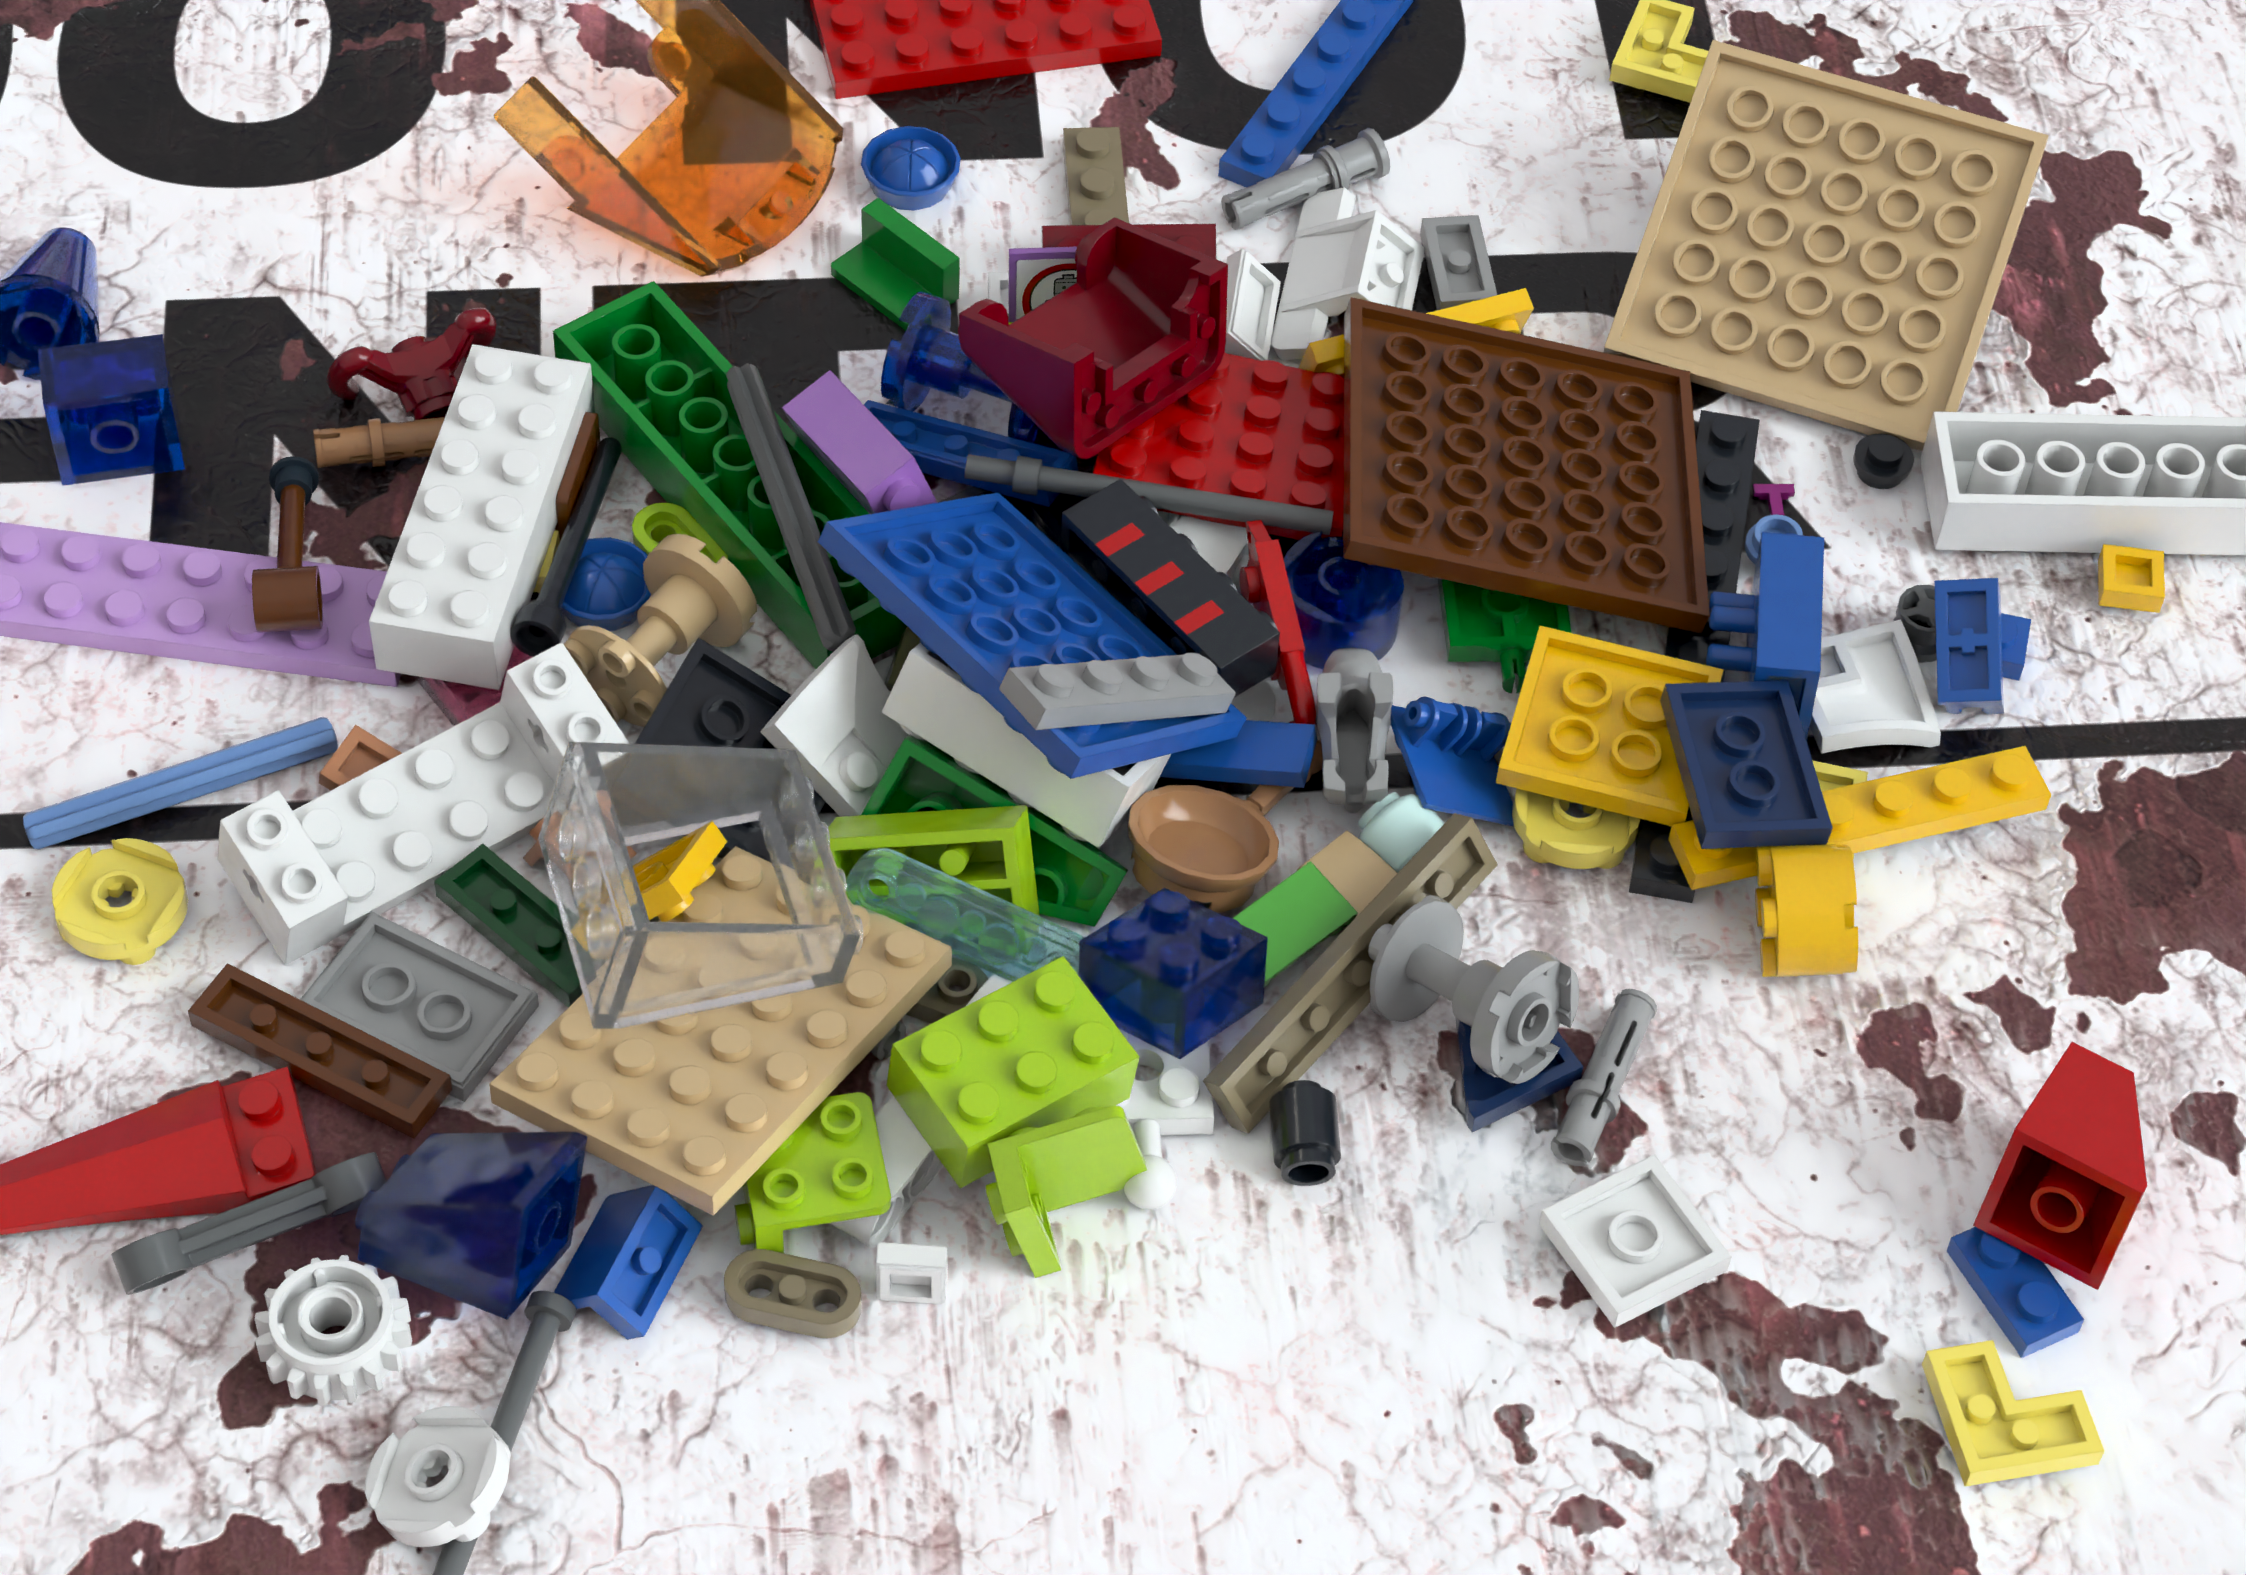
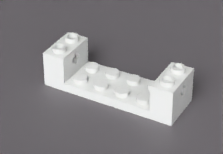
[217,642,631,965]

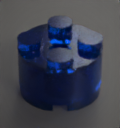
[1283,530,1404,669]

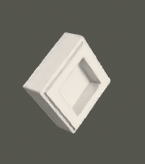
[876,1242,947,1304]

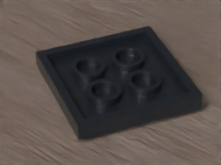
[607,638,826,870]

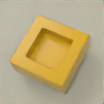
[2098,544,2165,613]

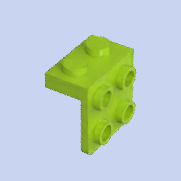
[734,1092,891,1253]
[985,1106,1147,1278]

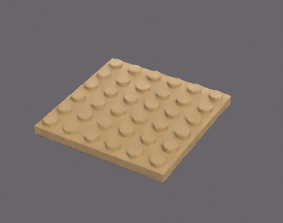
[1604,40,2049,451]

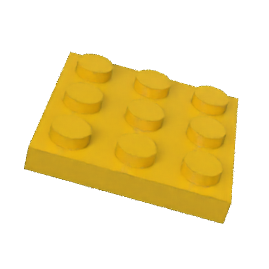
[1496,626,1724,826]

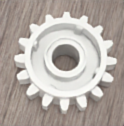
[255,1255,412,1406]

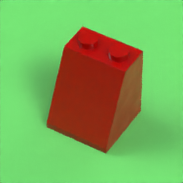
[1973,1042,2147,1290]

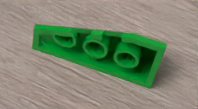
[861,735,1129,927]

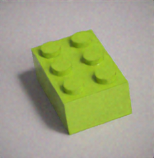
[886,956,1139,1189]

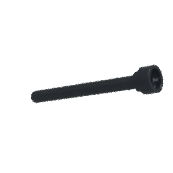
[510,437,622,657]

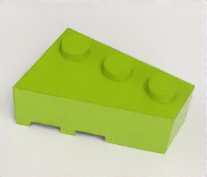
[820,805,1041,954]

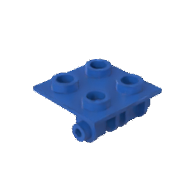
[1390,696,1514,827]

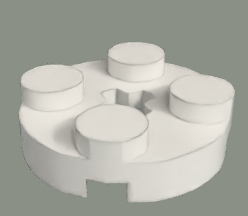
[365,1406,511,1547]

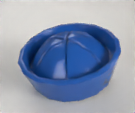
[861,126,961,211]
[561,537,651,631]

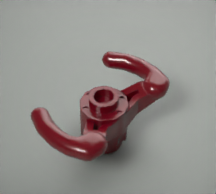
[327,307,496,420]

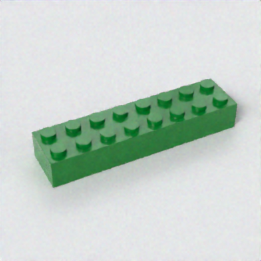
[553,281,907,669]

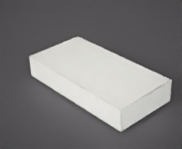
[1225,248,1281,361]

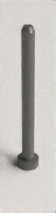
[432,1291,577,1575]

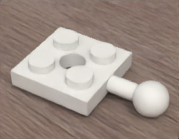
[1107,1012,1214,1210]

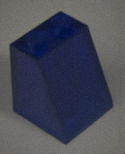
[355,1132,588,1320]

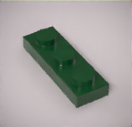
[434,844,618,1007]

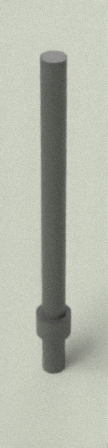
[964,454,1334,535]

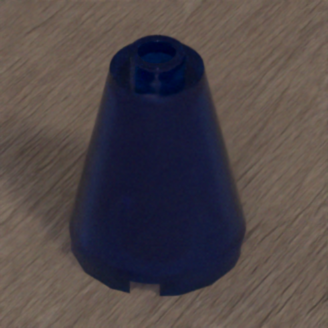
[0,227,100,380]

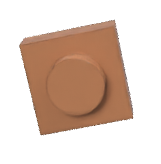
[319,725,402,791]

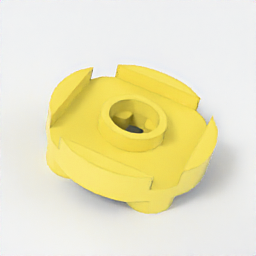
[1512,788,1641,869]
[51,838,188,965]

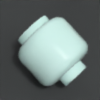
[1358,792,1444,873]

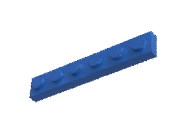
[1218,0,1414,188]

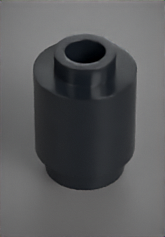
[1269,1080,1341,1186]

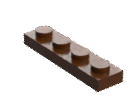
[188,963,453,1139]

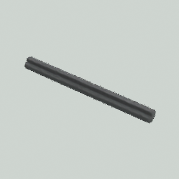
[726,363,856,652]

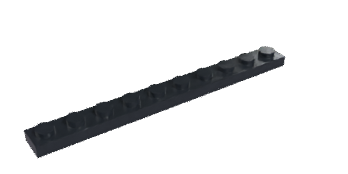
[1629,410,1760,903]

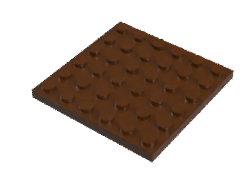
[1343,297,1710,633]

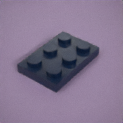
[1660,680,1832,849]

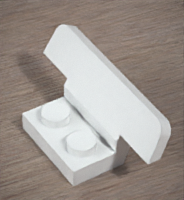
[1271,187,1425,360]

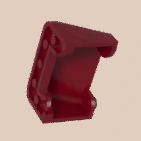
[958,217,1228,459]

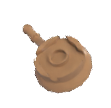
[1127,739,1323,913]

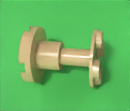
[564,534,757,727]

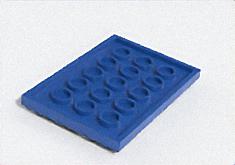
[818,492,1247,779]

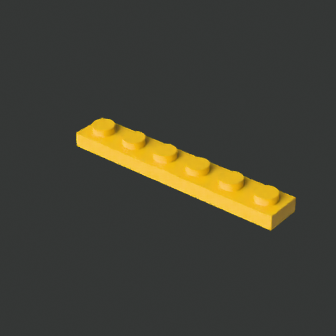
[1668,746,2051,890]

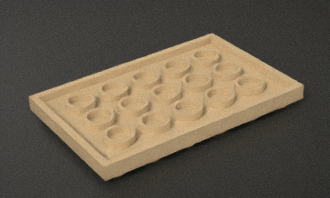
[489,846,952,1216]

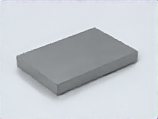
[300,911,539,1102]

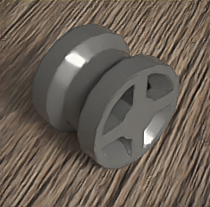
[1893,585,1937,663]

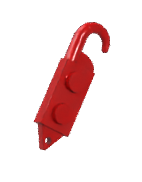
[1239,520,1316,729]

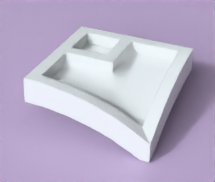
[1810,619,1941,754]
[761,634,909,817]

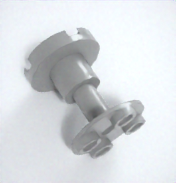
[1368,895,1579,1084]

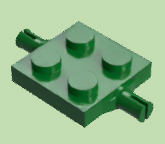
[1437,578,1572,693]

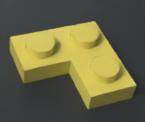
[1609,0,1709,103]
[1922,1340,2104,1487]

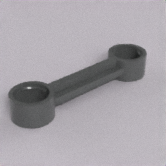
[111,1152,391,1295]

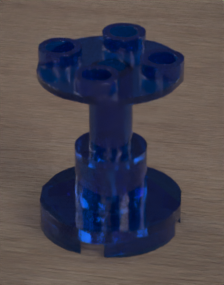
[881,291,1039,443]

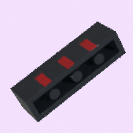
[1061,479,1280,698]

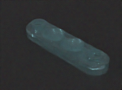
[846,848,1097,988]

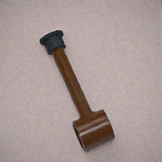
[252,456,323,633]

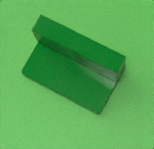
[831,198,960,332]

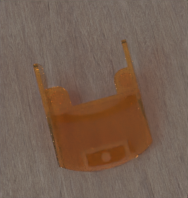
[493,0,844,277]

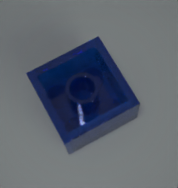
[38,334,185,486]
[1078,888,1268,1059]

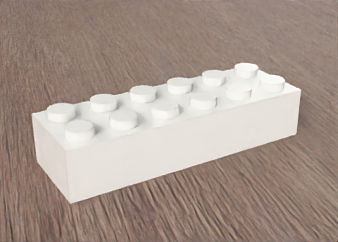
[369,344,595,690]
[1920,412,2246,555]

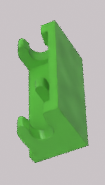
[1203,861,1358,1000]

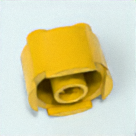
[1755,844,1858,977]

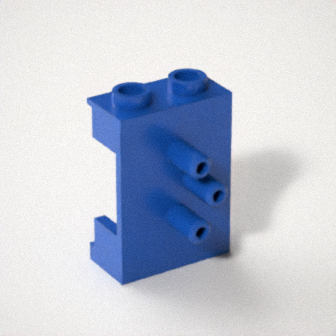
[1706,532,1824,741]

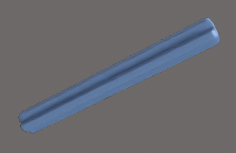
[23,717,338,850]

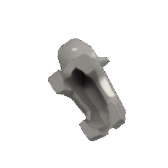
[1315,648,1393,813]

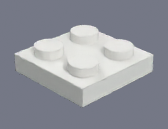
[1539,1154,1732,1328]

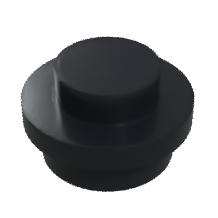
[1853,434,1914,489]

